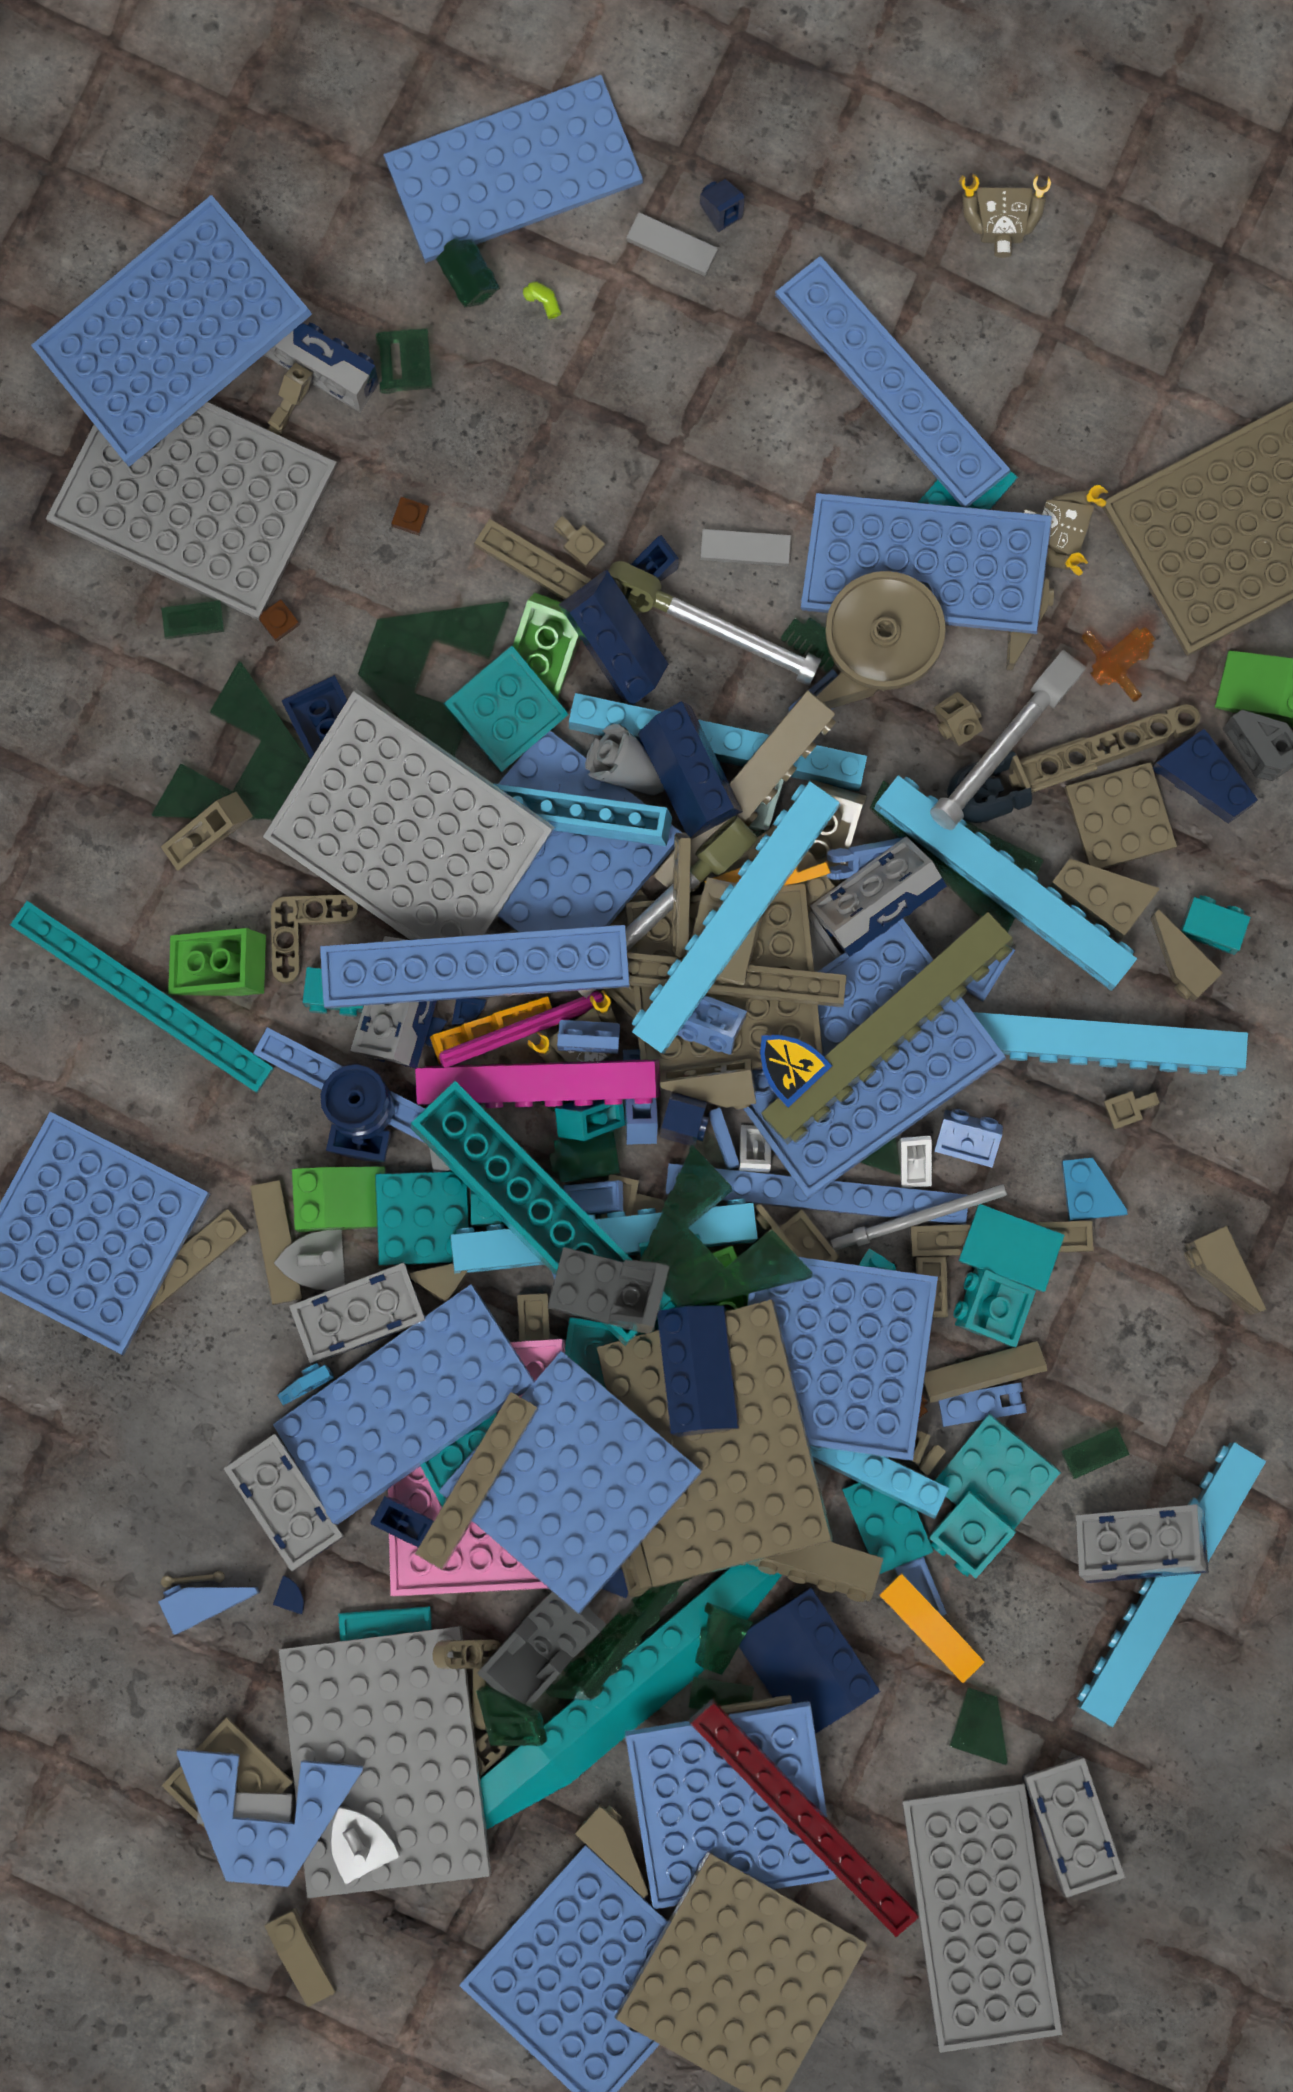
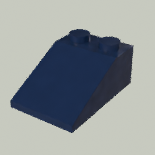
[281,675,347,760]

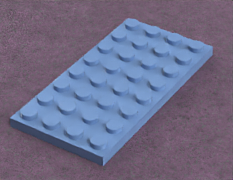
[384,75,643,263]
[801,493,1052,634]
[273,1284,535,1525]

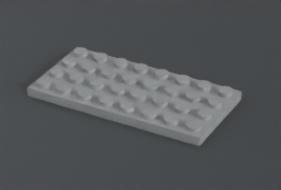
[902,1783,1062,2053]

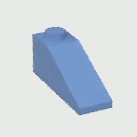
[623,1049,658,1145]
[158,1585,260,1635]

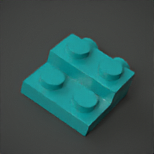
[953,1268,1036,1348]
[929,1491,1016,1578]

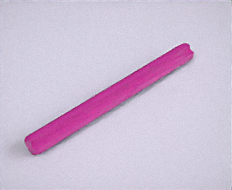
[439,991,603,1068]

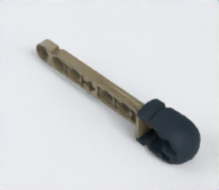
[947,704,1200,823]

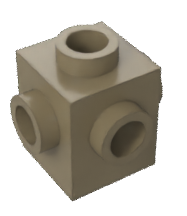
[933,691,983,746]

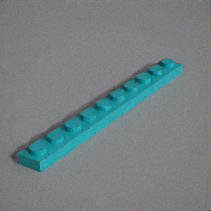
[10,901,274,1093]

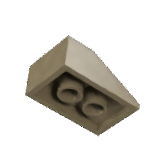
[806,779,867,887]
[692,877,764,985]
[1183,1226,1266,1315]

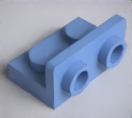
[678,995,747,1055]
[557,1020,620,1054]
[934,1109,1003,1168]

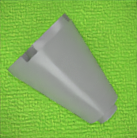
[585,724,665,796]

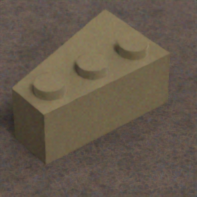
[1049,859,1160,941]

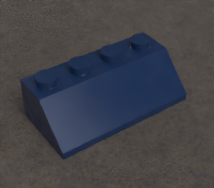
[559,570,668,705]
[638,701,743,839]
[657,1306,739,1437]

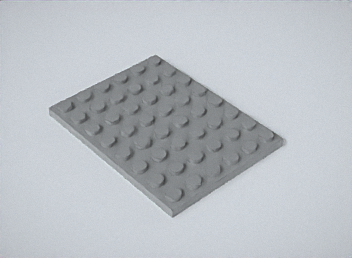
[46,402,337,621]
[263,689,555,940]
[279,1626,492,1898]

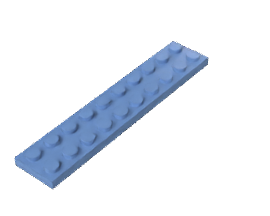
[775,256,1010,508]
[320,925,629,1008]

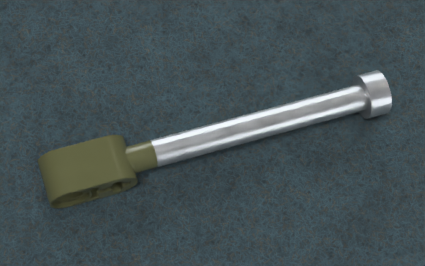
[608,561,822,686]
[577,815,758,998]

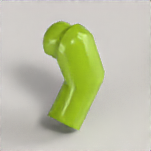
[523,282,561,319]

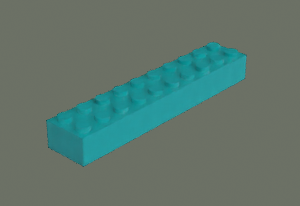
[411,1081,671,1346]

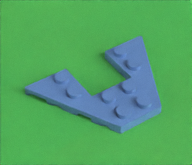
[176,1749,363,1887]

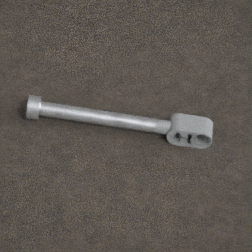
[930,649,1087,830]

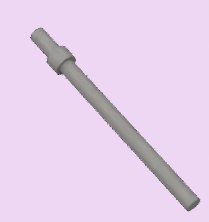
[831,1184,1007,1251]

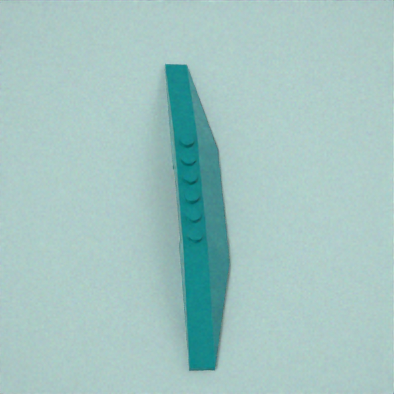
[480,1563,782,1830]

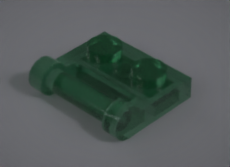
[375,328,433,394]

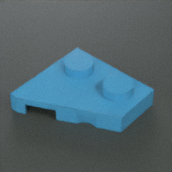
[1061,1158,1128,1221]
[277,1363,335,1406]

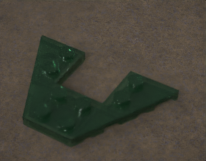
[358,601,509,757]
[151,661,309,821]
[640,1145,813,1308]

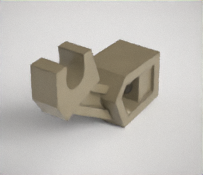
[267,362,313,435]

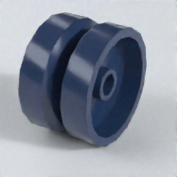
[320,1064,394,1140]

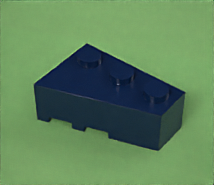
[1153,729,1258,824]
[660,1092,709,1147]

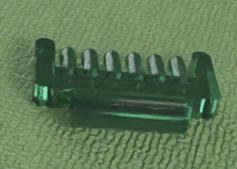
[781,618,835,673]

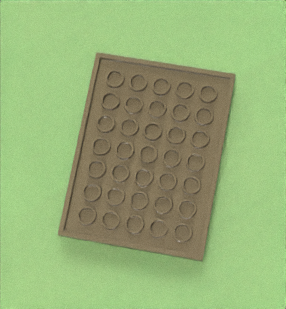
[1103,402,1293,656]
[597,1299,833,1587]

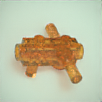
[1082,626,1156,702]

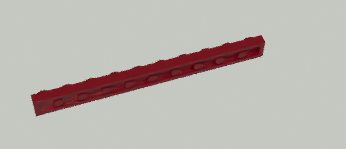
[689,1699,919,1937]

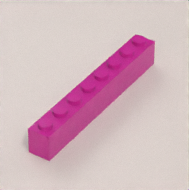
[415,1059,661,1108]

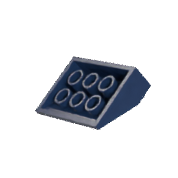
[734,1587,880,1734]

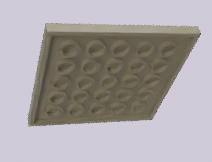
[626,884,823,1074]
[614,1852,867,2092]

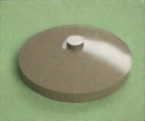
[826,571,945,690]

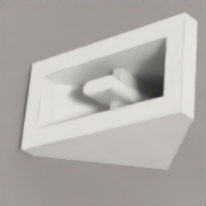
[739,1125,771,1173]
[897,1136,932,1188]

